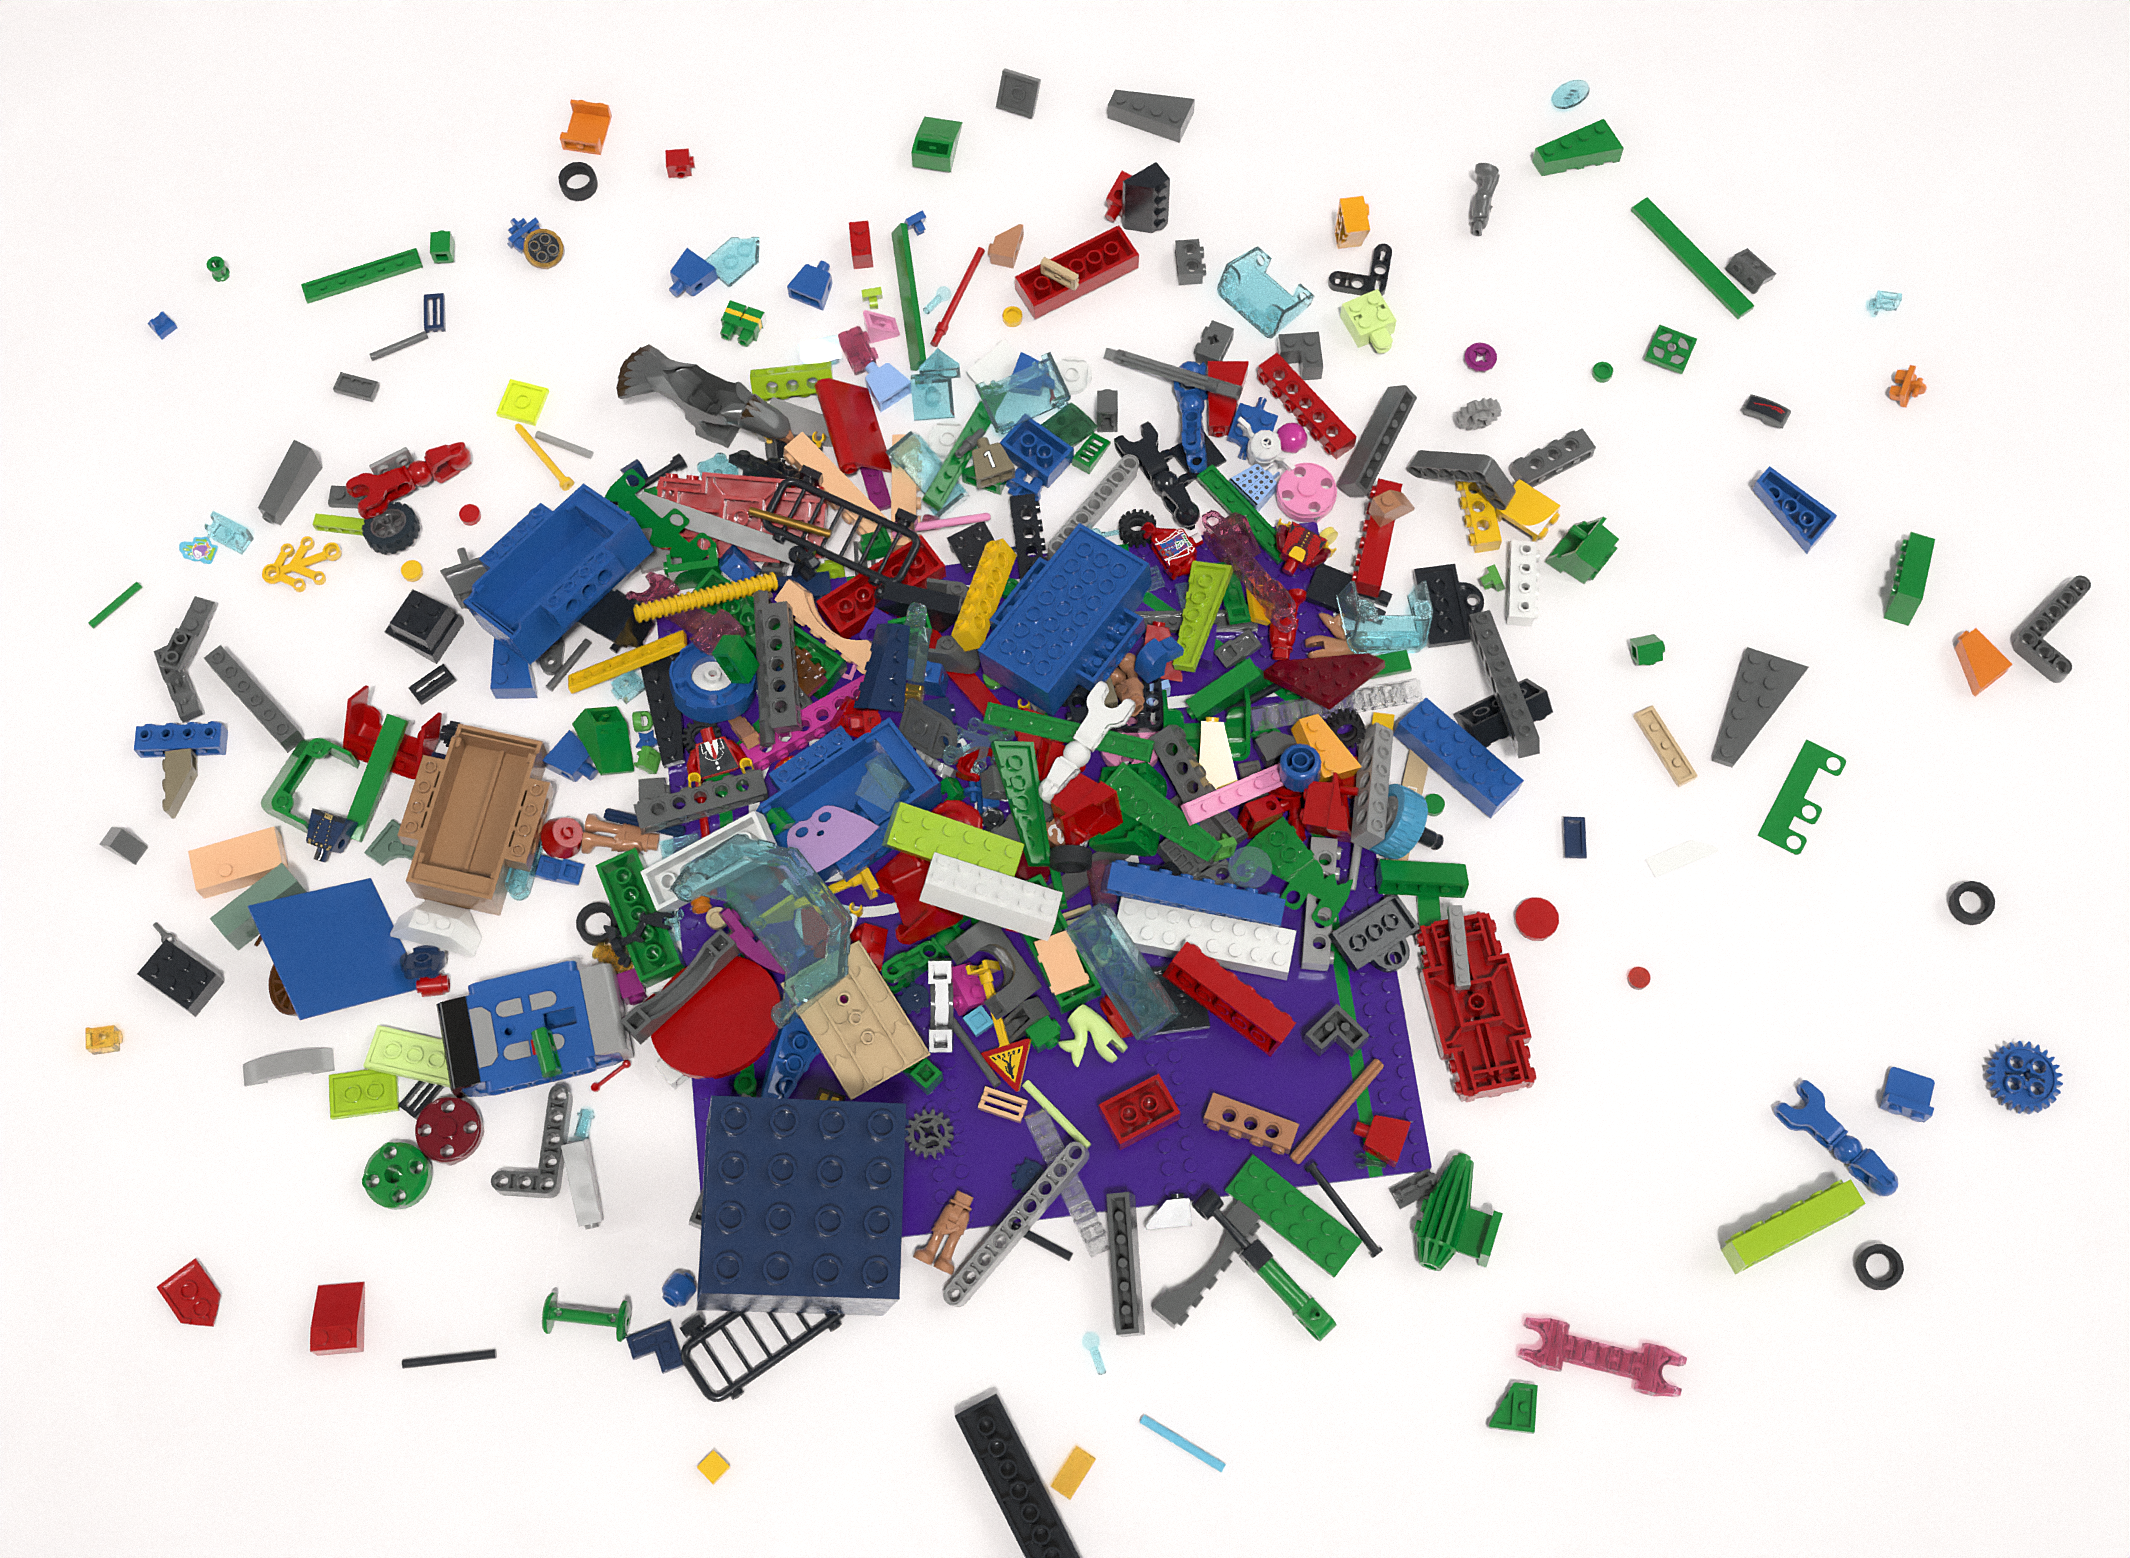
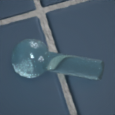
[923,286,952,314]
[1082,1332,1107,1375]

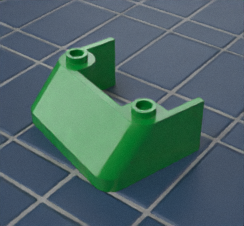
[1162,687,1251,762]
[261,738,360,833]

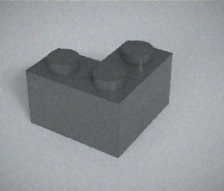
[1277,331,1323,380]
[1304,1004,1370,1057]

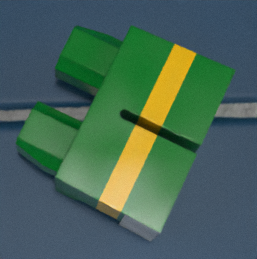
[720,300,767,347]

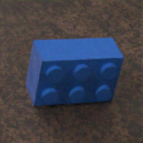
[1000,414,1074,488]

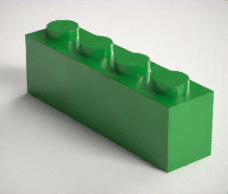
[1375,859,1469,898]

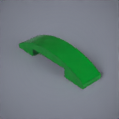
[1216,560,1251,625]

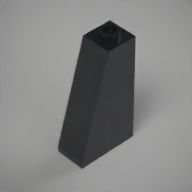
[874,580,964,633]

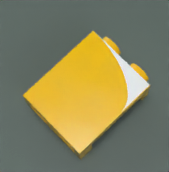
[1495,479,1561,542]

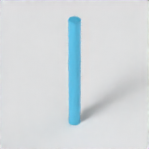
[1140,1415,1226,1473]

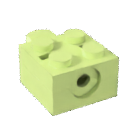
[1340,289,1397,353]

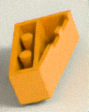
[1335,196,1370,249]
[1291,714,1362,782]

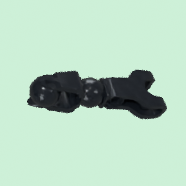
[1114,421,1200,530]

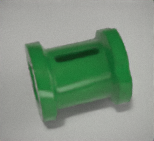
[206,256,230,282]

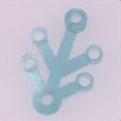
[942,718,1015,774]

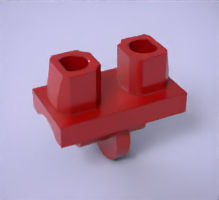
[843,709,881,733]

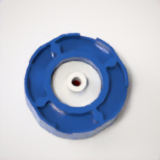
[669,639,756,724]

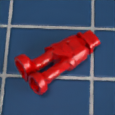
[1267,586,1307,661]

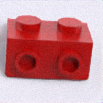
[851,923,888,972]

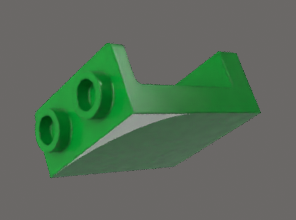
[663,547,723,591]

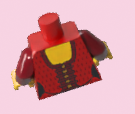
[1276,518,1337,576]

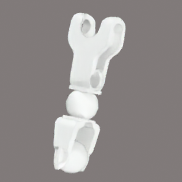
[1039,681,1136,804]

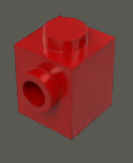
[665,148,695,178]

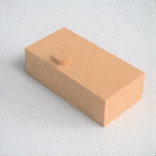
[188,827,289,899]

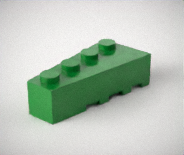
[1532,119,1624,176]
[1884,532,1935,626]

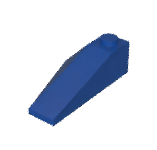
[760,1012,820,1099]

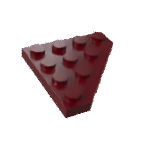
[1264,653,1385,710]

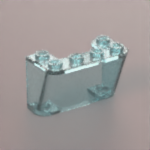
[1217,246,1315,339]

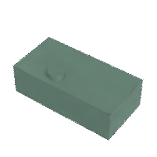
[209,863,306,951]

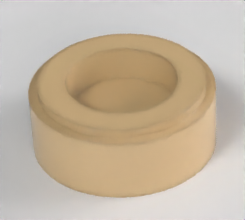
[706,907,727,930]

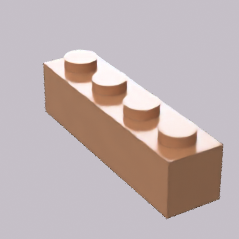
[728,716,760,750]

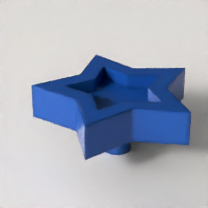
[635,730,658,749]

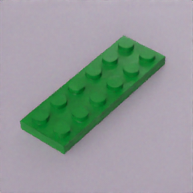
[1225,1155,1362,1278]

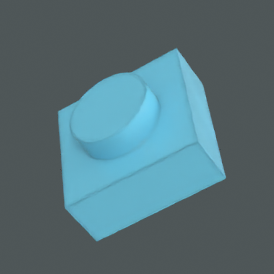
[963,1005,994,1037]

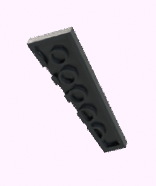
[640,652,685,769]

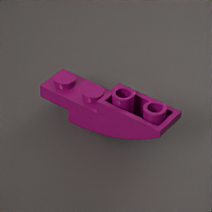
[718,908,790,975]

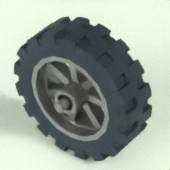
[362,502,420,555]

